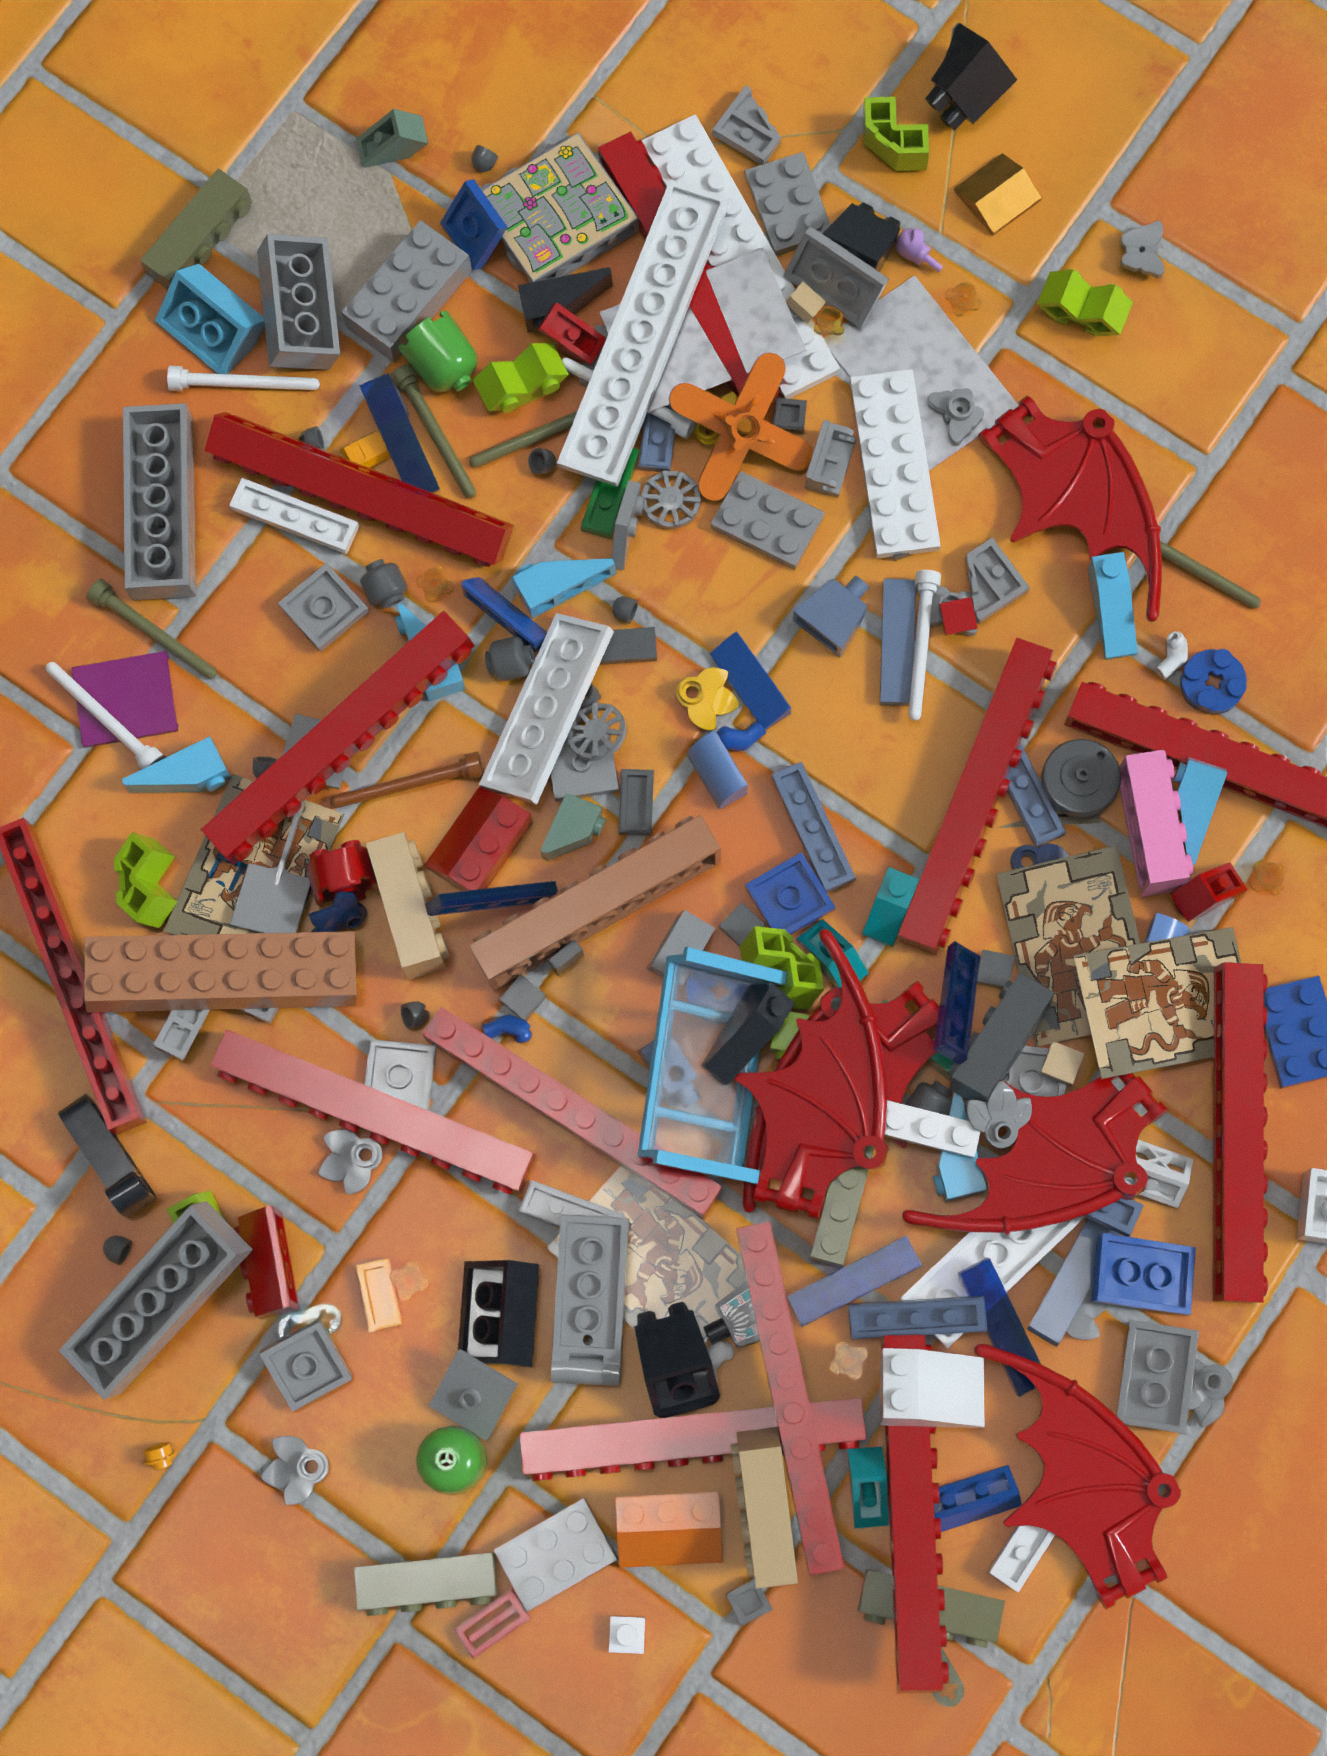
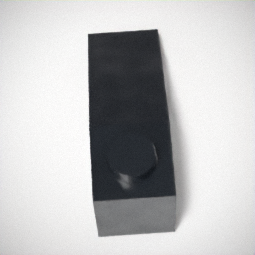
[518,267,613,333]
[701,983,795,1085]

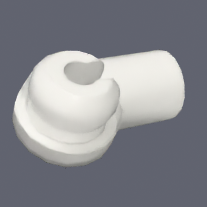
[1155,631,1188,680]
[707,1341,734,1385]

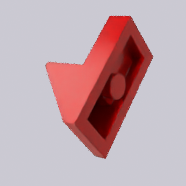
[537,302,607,365]

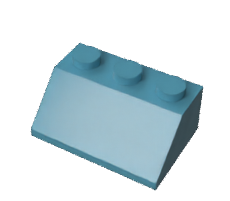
[155,264,265,374]

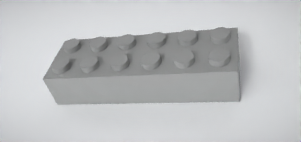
[123,403,196,600]
[59,1201,253,1400]

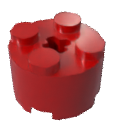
[306,840,379,907]

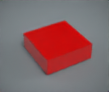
[938,597,978,636]

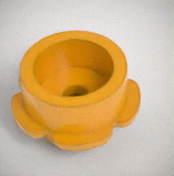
[143,1442,176,1470]

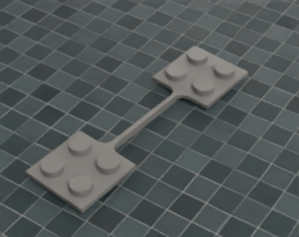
[230,714,346,933]

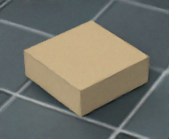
[786,281,826,324]
[1040,1041,1084,1086]

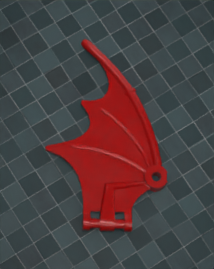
[978,396,1162,622]
[734,929,889,1219]
[742,980,960,1213]
[902,1073,1168,1235]
[974,1344,1181,1609]

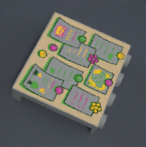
[481,132,639,283]

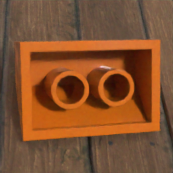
[615,1492,723,1568]

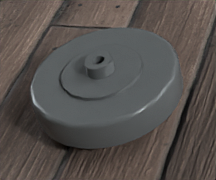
[1041,739,1121,818]

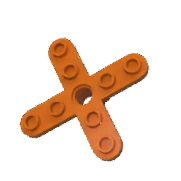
[669,353,813,501]

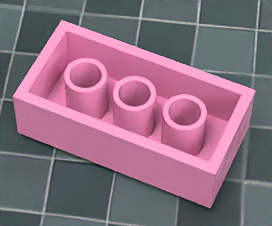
[1120,750,1193,897]

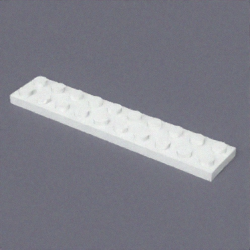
[642,114,840,399]
[557,179,730,487]

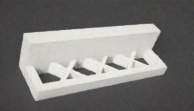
[1124,1140,1194,1208]

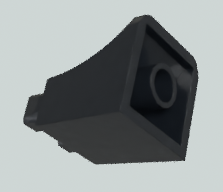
[925,23,1017,131]
[823,202,901,272]
[634,1301,720,1418]

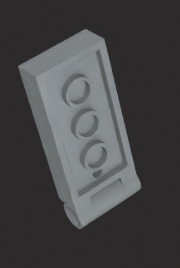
[551,1214,630,1387]

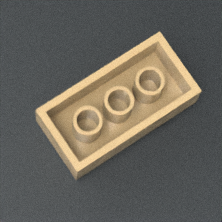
[366,832,450,980]
[731,1427,798,1589]

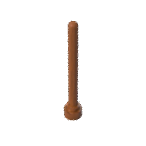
[330,751,484,808]

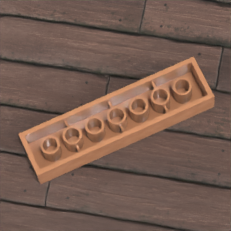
[469,815,721,991]
[85,931,357,1013]

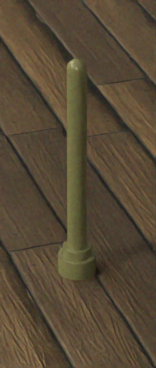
[390,364,476,498]
[469,411,577,468]
[1160,540,1261,609]
[86,579,217,679]

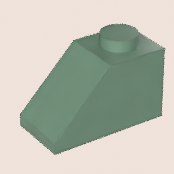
[356,109,428,167]
[540,792,606,861]

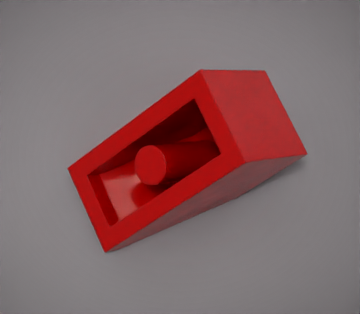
[1170,862,1248,922]

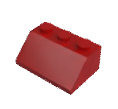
[424,787,533,902]
[234,1205,300,1319]

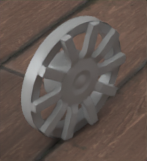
[641,470,701,529]
[567,703,627,761]

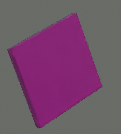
[72,651,179,748]

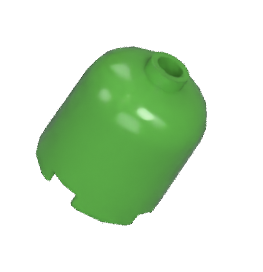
[398,311,478,392]
[416,1426,487,1495]

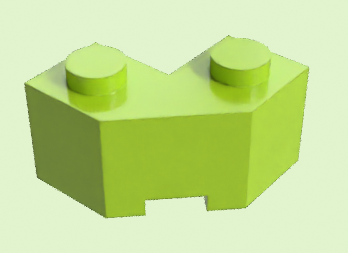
[863,96,929,171]
[1037,269,1133,336]
[473,343,569,413]
[114,832,178,928]
[739,926,824,1010]

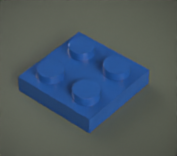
[440,179,508,270]
[745,852,835,935]

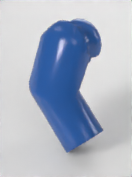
[717,721,766,751]
[482,1015,532,1043]

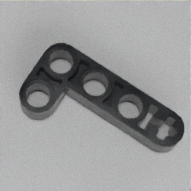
[58,1093,157,1218]

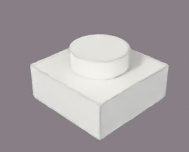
[609,1616,645,1654]

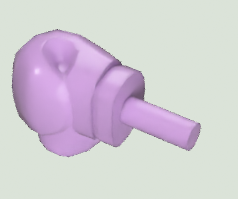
[896,228,943,273]

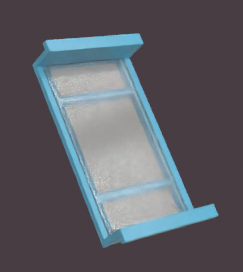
[637,947,787,1184]

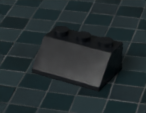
[458,1260,539,1367]

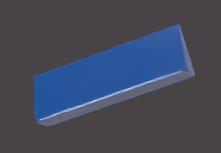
[461,577,547,652]
[710,631,791,730]
[934,1465,1021,1532]

